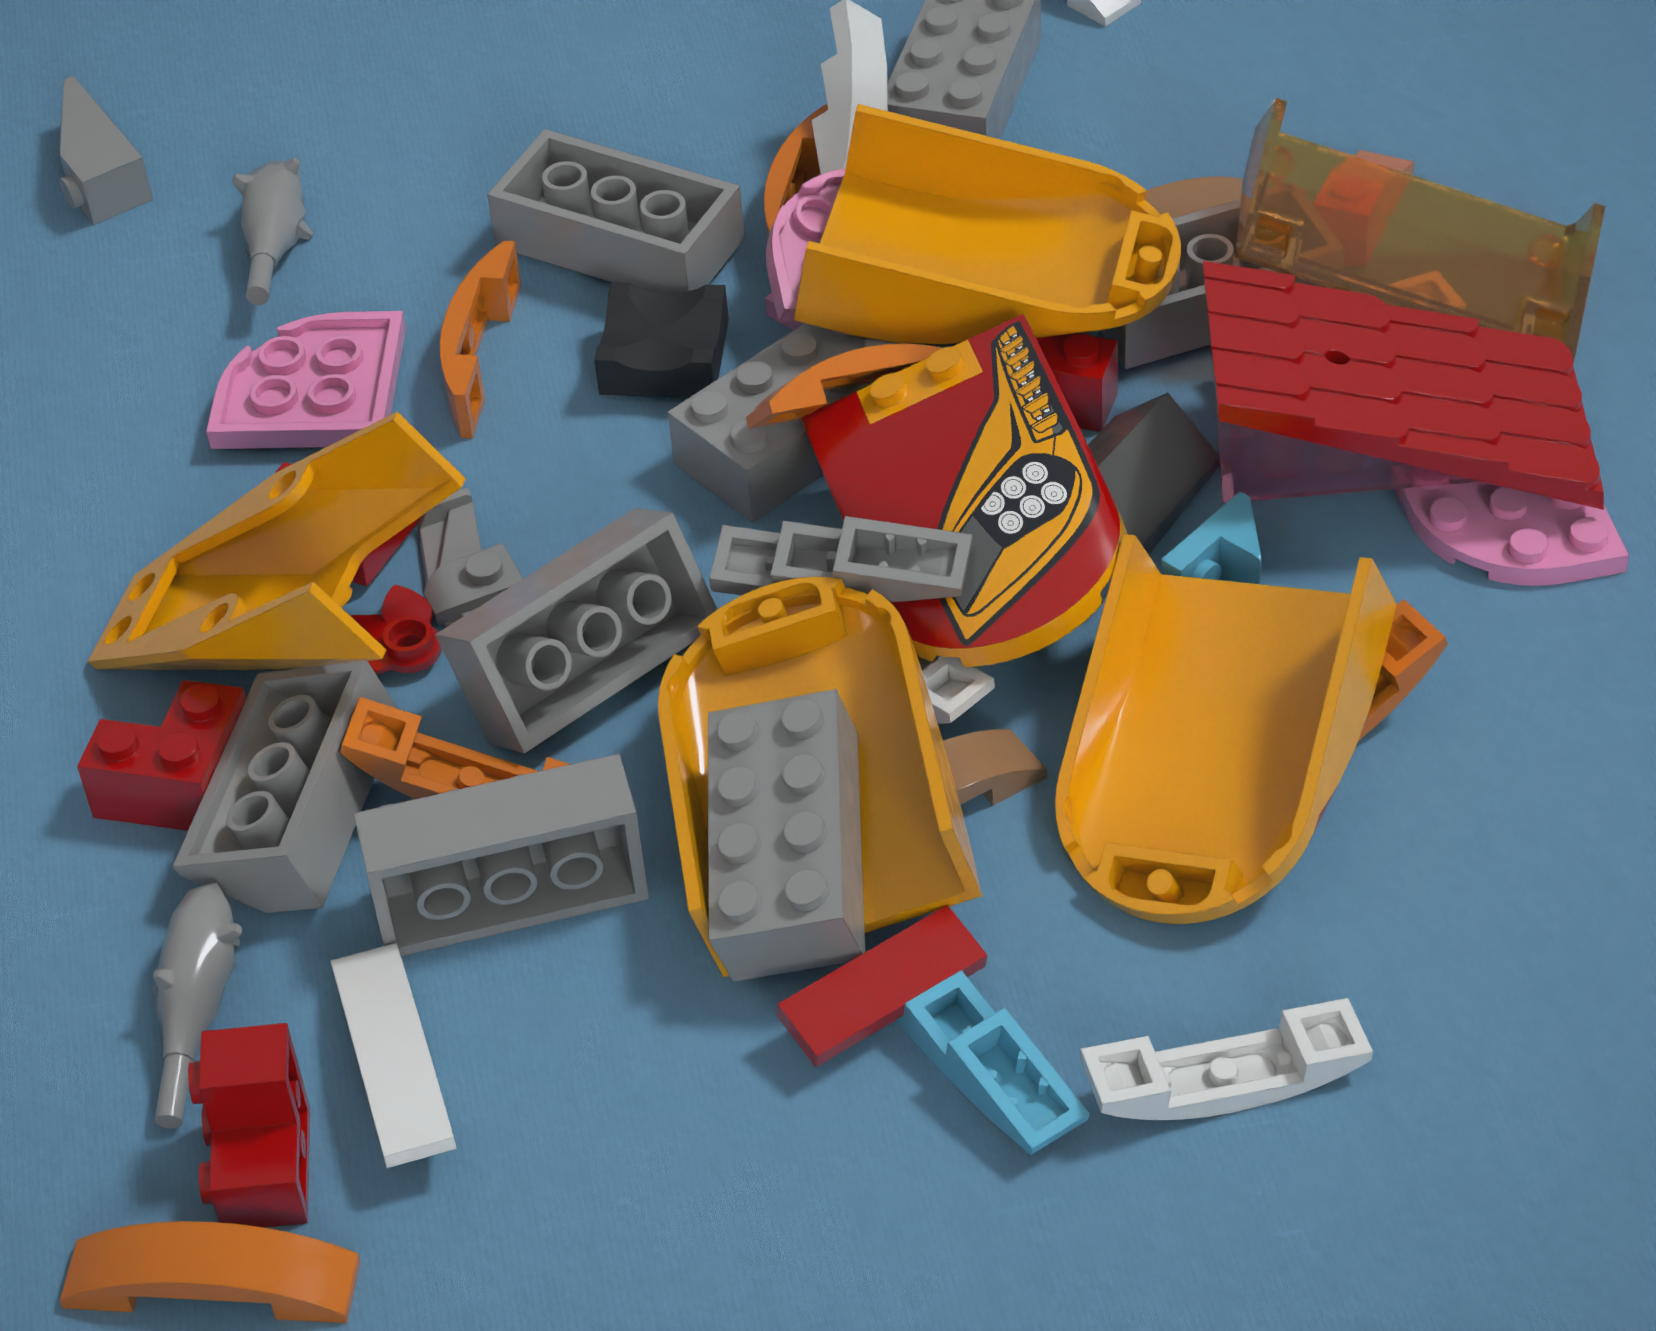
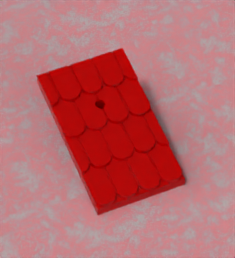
[1203,261,1604,510]

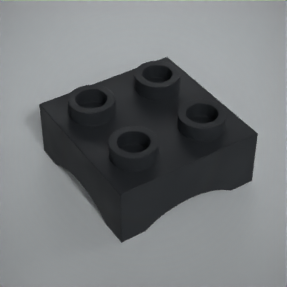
[594,282,729,398]

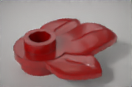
[350,585,442,675]

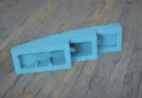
[895,970,1090,1155]

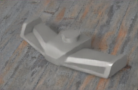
[417,488,523,627]

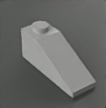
[59,76,153,225]

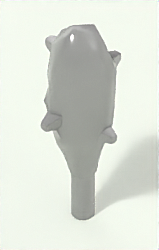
[232,158,313,305]
[153,882,242,1129]

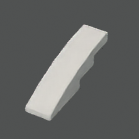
[812,0,888,174]
[331,943,457,1168]

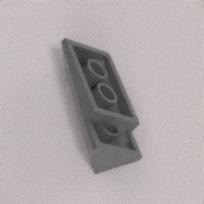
[1088,392,1220,597]

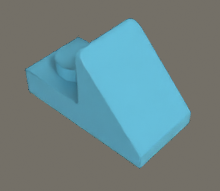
[1161,491,1261,584]

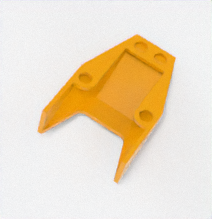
[87,411,466,670]

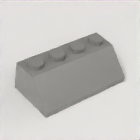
[172,661,398,913]

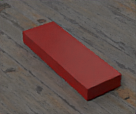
[776,904,988,1067]

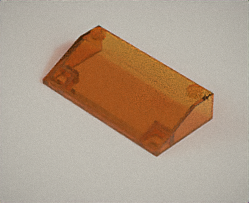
[1235,98,1606,359]

